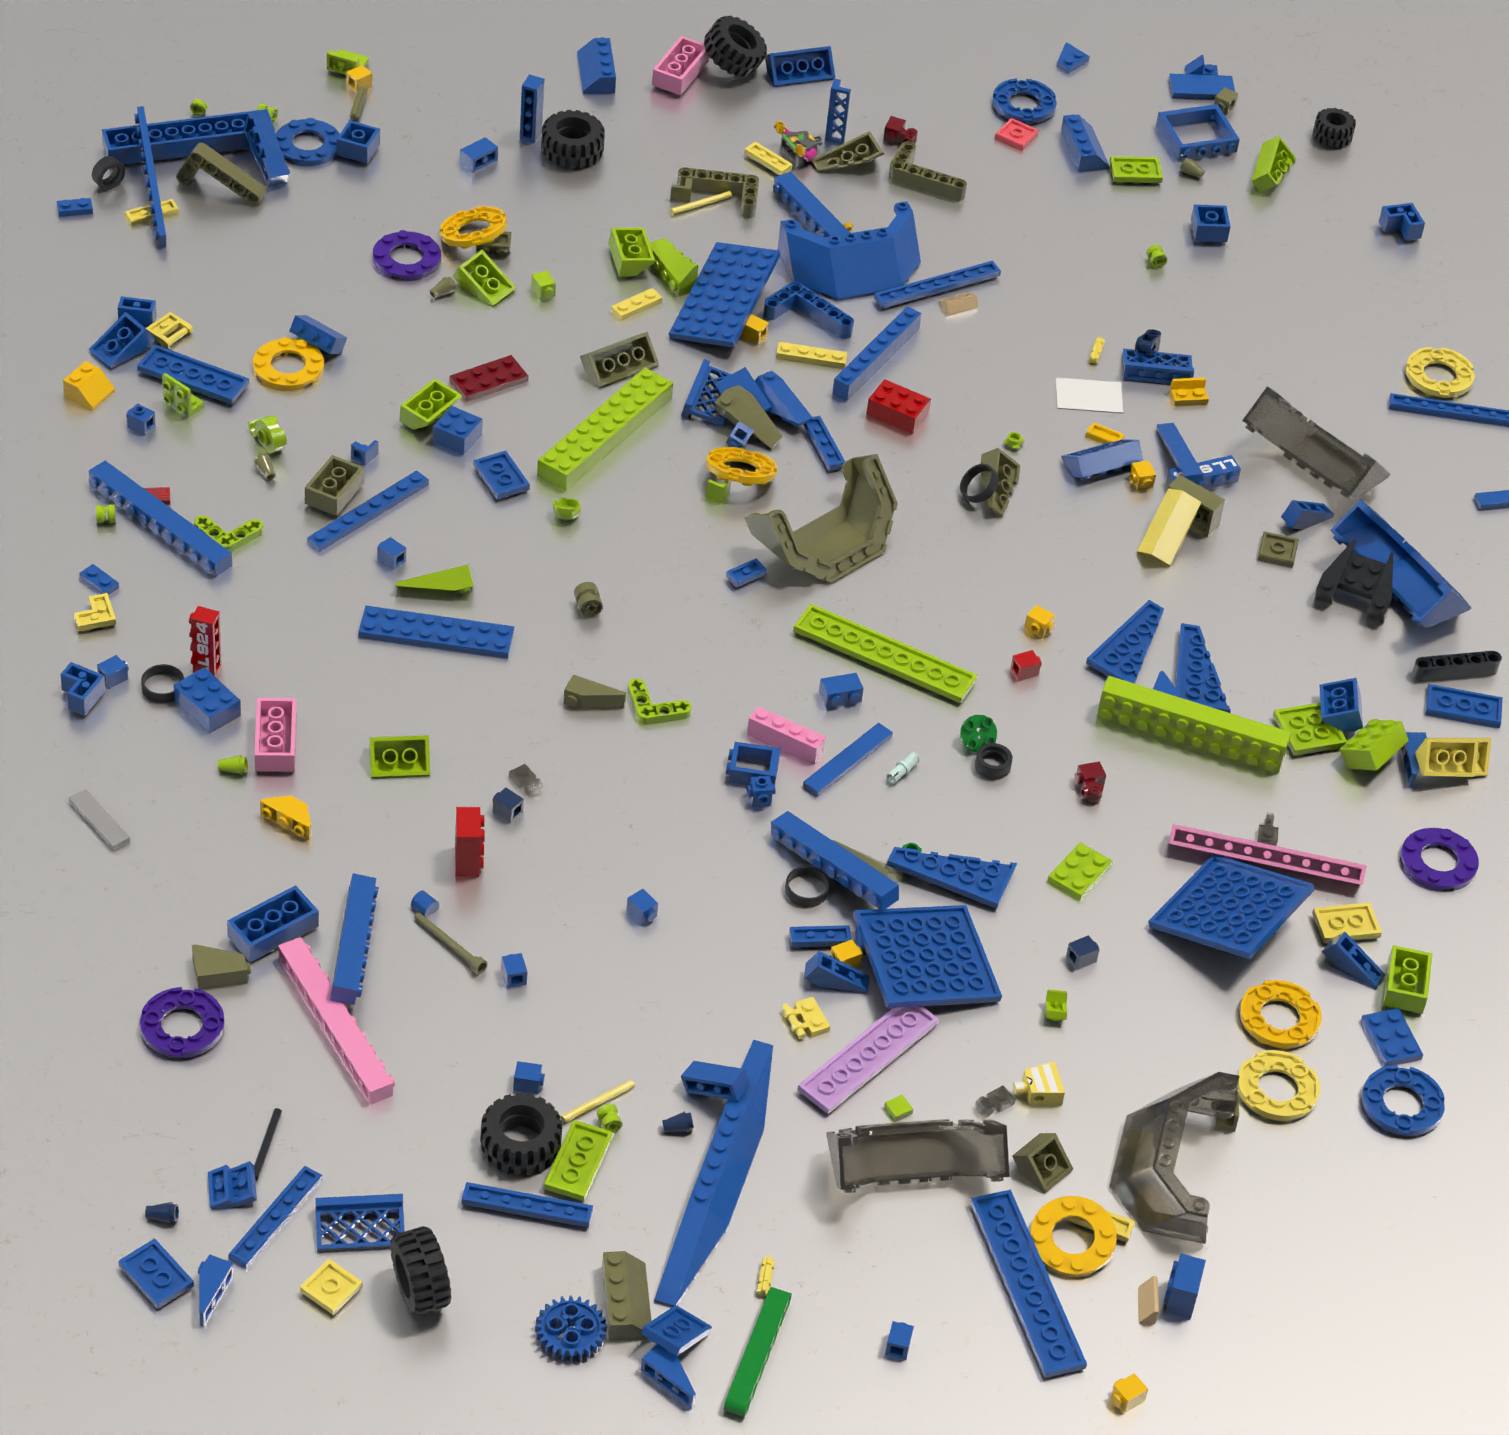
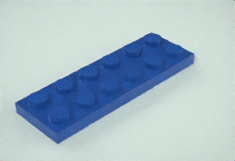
[137,345,249,405]

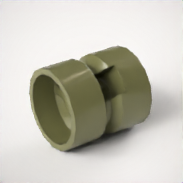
[574,582,603,617]

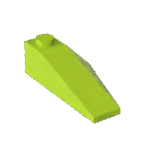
[395,564,474,593]

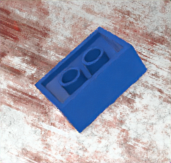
[1319,678,1363,732]

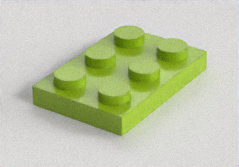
[1109,156,1163,183]
[1047,842,1113,900]

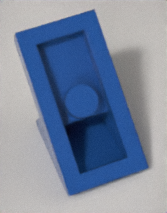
[1185,55,1218,75]

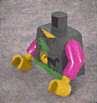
[774,121,822,165]

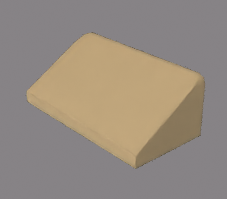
[939,293,978,315]
[1138,1276,1159,1324]

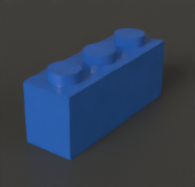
[289,315,348,354]
[681,1061,750,1101]

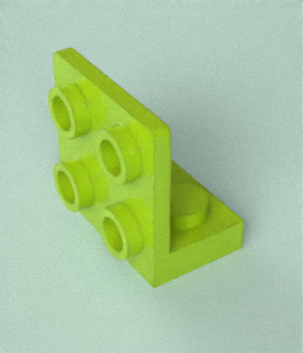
[327,49,369,75]
[162,373,204,418]

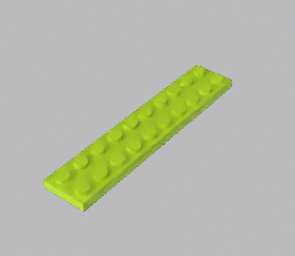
[793,604,978,703]

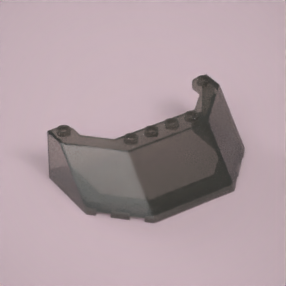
[1242,386,1391,500]
[1109,1072,1240,1244]
[826,1119,1010,1193]

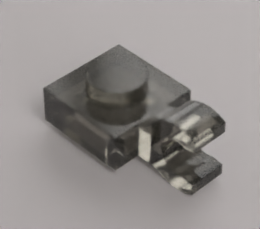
[1257,812,1279,846]

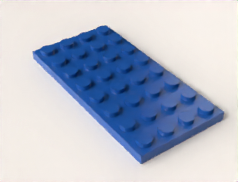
[669,242,781,347]

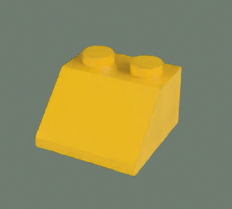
[63,361,115,410]

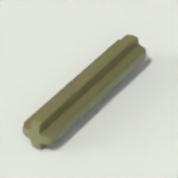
[350,85,368,121]

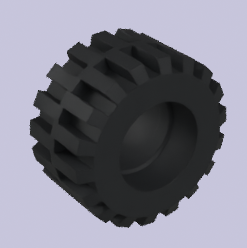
[1313,108,1356,148]

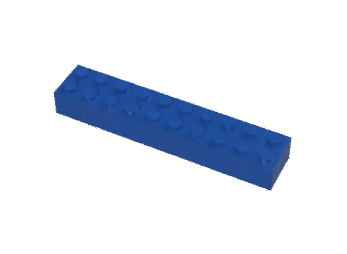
[102,109,275,164]

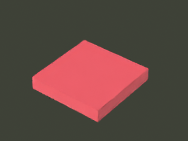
[995,118,1039,151]

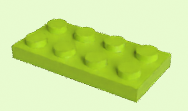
[544,1120,613,1201]

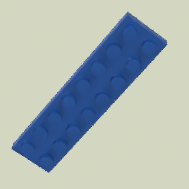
[358,605,515,658]

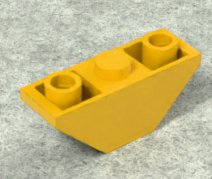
[260,795,311,840]

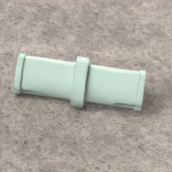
[886,752,920,784]

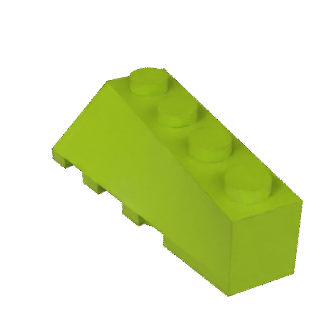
[1252,135,1297,193]
[649,238,699,297]

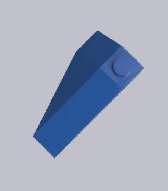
[755,371,813,426]

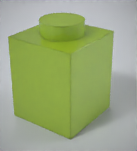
[531,270,556,300]

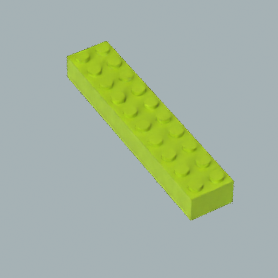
[537,368,674,491]
[1097,676,1291,773]

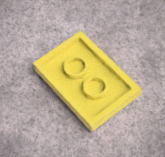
[1312,902,1382,943]

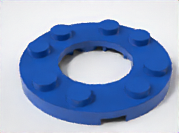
[992,78,1057,123]
[276,118,340,166]
[1362,1065,1445,1136]

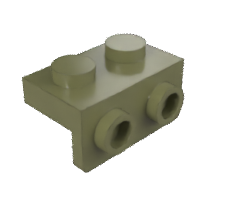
[476,229,512,255]

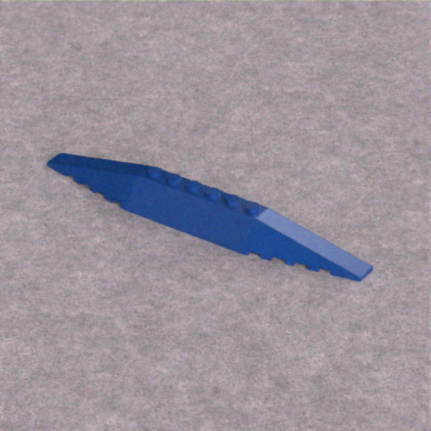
[654,1040,773,1307]

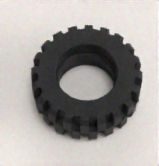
[704,16,767,77]
[541,110,605,169]
[480,1093,562,1176]
[390,1226,452,1316]

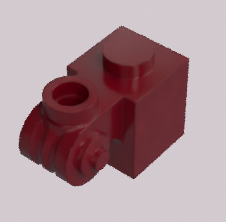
[883,116,918,144]
[1074,761,1106,803]

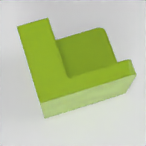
[706,479,731,504]

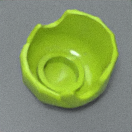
[553,497,581,521]

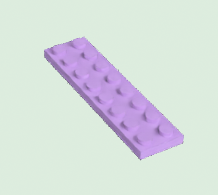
[797,1006,939,1114]

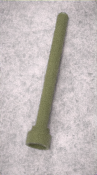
[414,913,488,975]

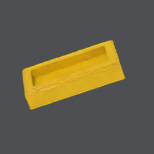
[1085,422,1125,444]

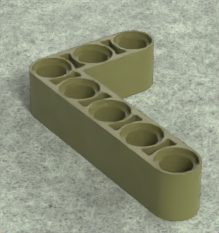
[889,141,967,201]
[176,143,267,205]
[677,167,759,218]

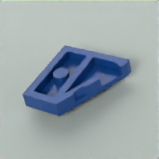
[1057,42,1090,74]

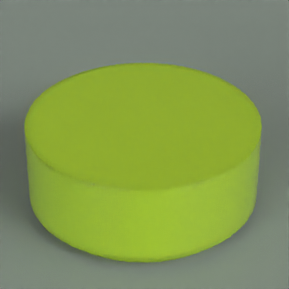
[190,99,208,116]

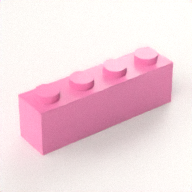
[747,706,826,764]

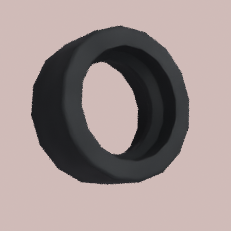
[91,156,125,190]
[975,743,1013,779]

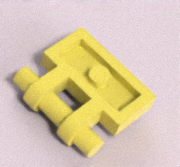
[781,997,830,1039]

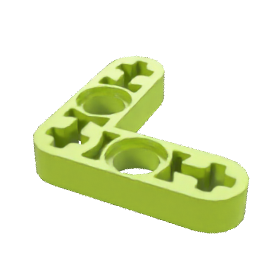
[194,515,264,552]
[628,678,692,724]

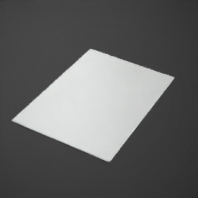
[1056,378,1123,413]

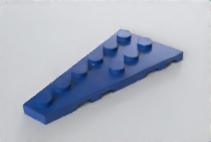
[1086,600,1164,684]
[1175,623,1231,713]
[886,847,1017,909]

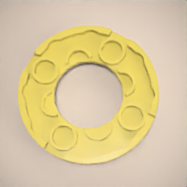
[1406,347,1475,398]
[1237,1050,1320,1121]

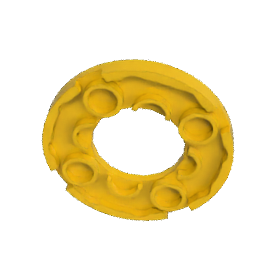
[440,206,508,249]
[253,337,324,391]
[705,447,778,486]
[1240,980,1322,1049]
[1030,1196,1117,1278]

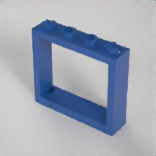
[1156,104,1240,161]

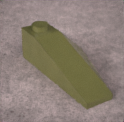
[714,385,782,450]

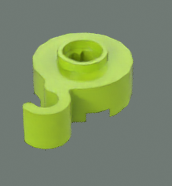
[248,415,287,454]

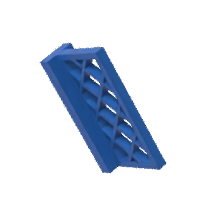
[1123,348,1194,384]
[681,359,731,426]
[315,1194,405,1252]

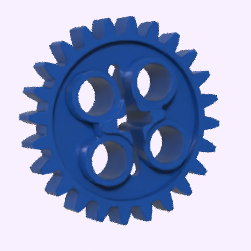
[535,1295,607,1362]

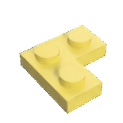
[74,593,116,631]

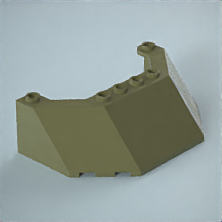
[745,454,898,583]

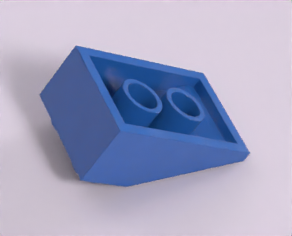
[88,312,155,369]

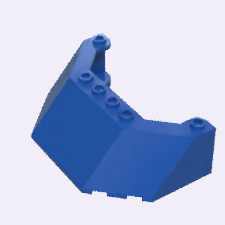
[777,201,921,301]
[1330,499,1472,628]

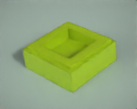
[884,1095,914,1121]

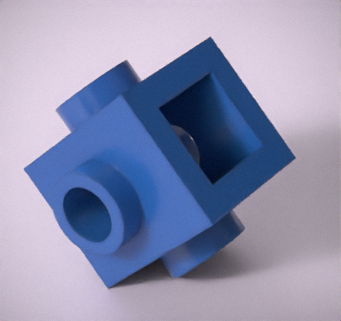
[747,776,776,807]

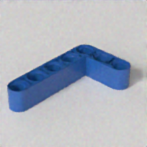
[763,282,854,339]

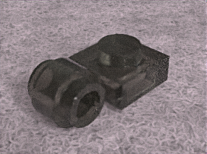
[509,764,543,795]
[975,1085,1016,1117]

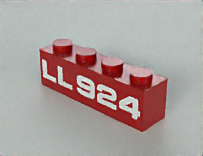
[189,606,222,677]

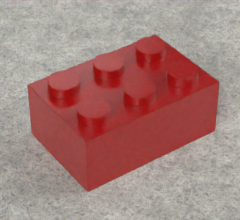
[866,379,931,434]
[455,807,485,877]

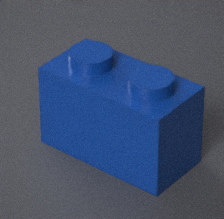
[460,137,498,173]
[117,296,157,327]
[819,673,864,708]

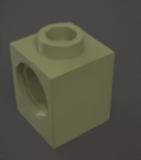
[1214,87,1238,115]

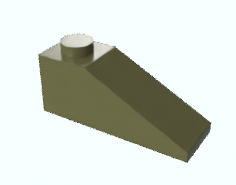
[563,675,626,709]

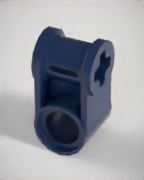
[1135,329,1161,356]

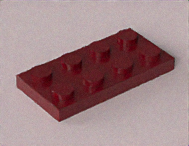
[449,355,529,402]

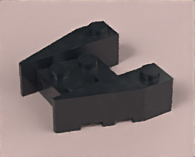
[1315,539,1394,623]

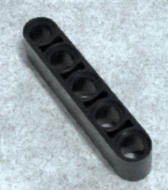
[1412,651,1502,682]

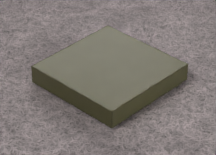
[1257,531,1299,568]

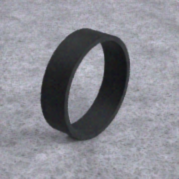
[960,464,999,503]
[141,664,184,703]
[785,866,830,907]

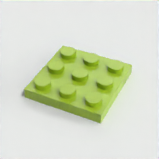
[1273,703,1347,756]

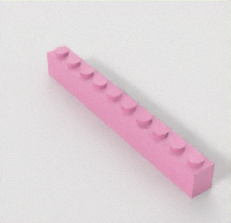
[1168,824,1367,885]
[278,937,395,1105]

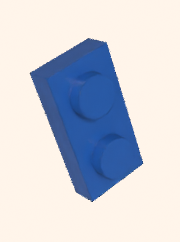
[56,198,93,217]
[726,558,767,588]
[79,564,119,595]

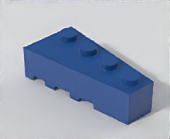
[244,109,290,187]

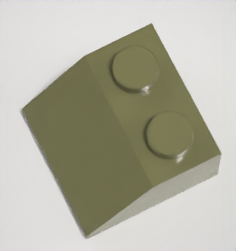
[1012,1133,1073,1192]

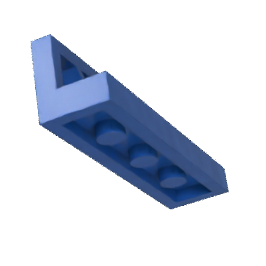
[825,79,851,144]

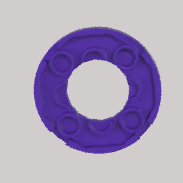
[373,230,441,281]
[1400,828,1479,891]
[140,987,224,1058]

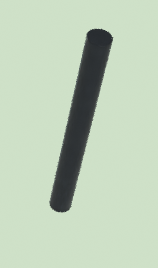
[254,1108,282,1181]

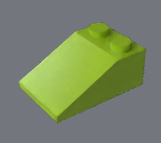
[452,250,516,307]

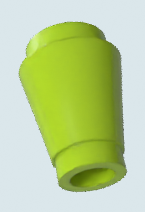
[218,755,248,775]

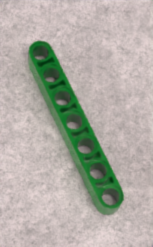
[723,1287,792,1417]

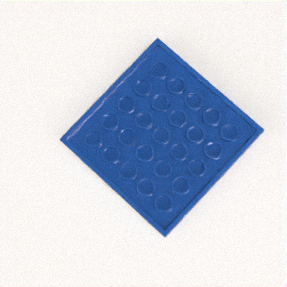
[1148,854,1314,959]
[853,905,1002,1008]

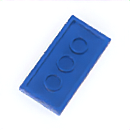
[1169,73,1235,99]
[1425,684,1503,728]

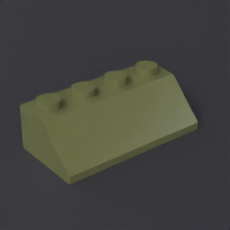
[580,331,659,387]
[602,1251,651,1341]

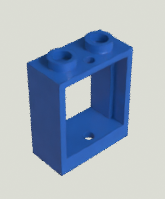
[726,742,781,785]

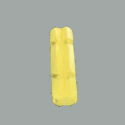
[1089,337,1105,364]
[757,1256,775,1296]

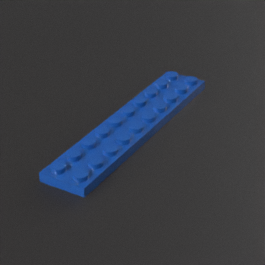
[970,1189,1087,1378]

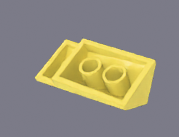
[1137,488,1201,566]
[1415,738,1492,777]

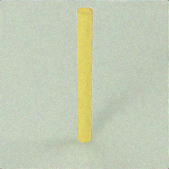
[671,191,732,215]
[560,1080,635,1123]

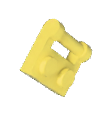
[146,312,193,349]

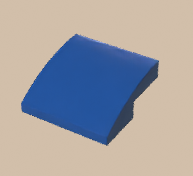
[208,1161,257,1209]

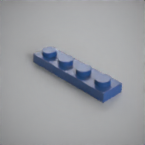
[803,416,845,471]

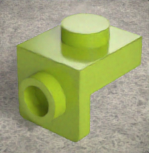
[1045,989,1067,1021]

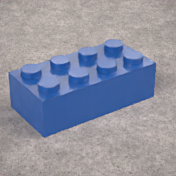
[227,885,319,962]

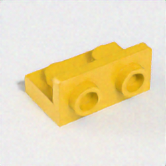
[1170,377,1209,406]

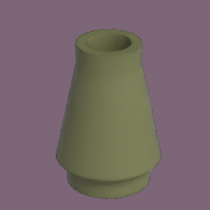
[1180,158,1205,179]
[430,277,456,299]
[253,453,276,481]

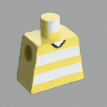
[1013,1062,1065,1106]

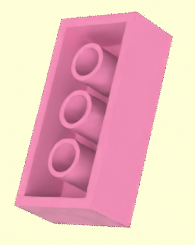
[652,36,709,95]
[255,698,297,772]

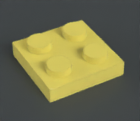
[300,1259,363,1315]

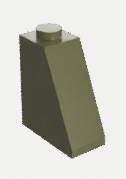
[192,944,251,989]

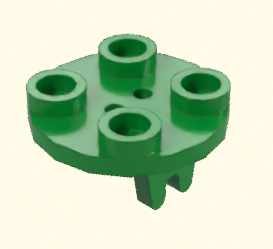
[960,714,997,752]

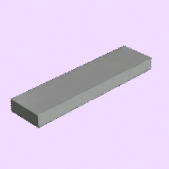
[69,789,130,851]

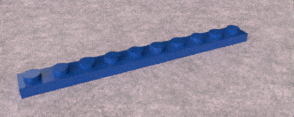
[134,106,166,247]

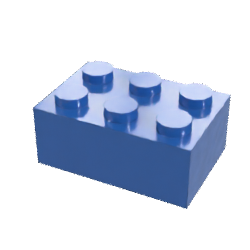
[173,667,241,733]

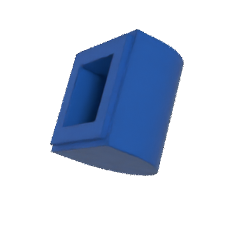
[411,890,439,917]

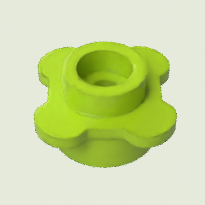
[1004,432,1025,449]

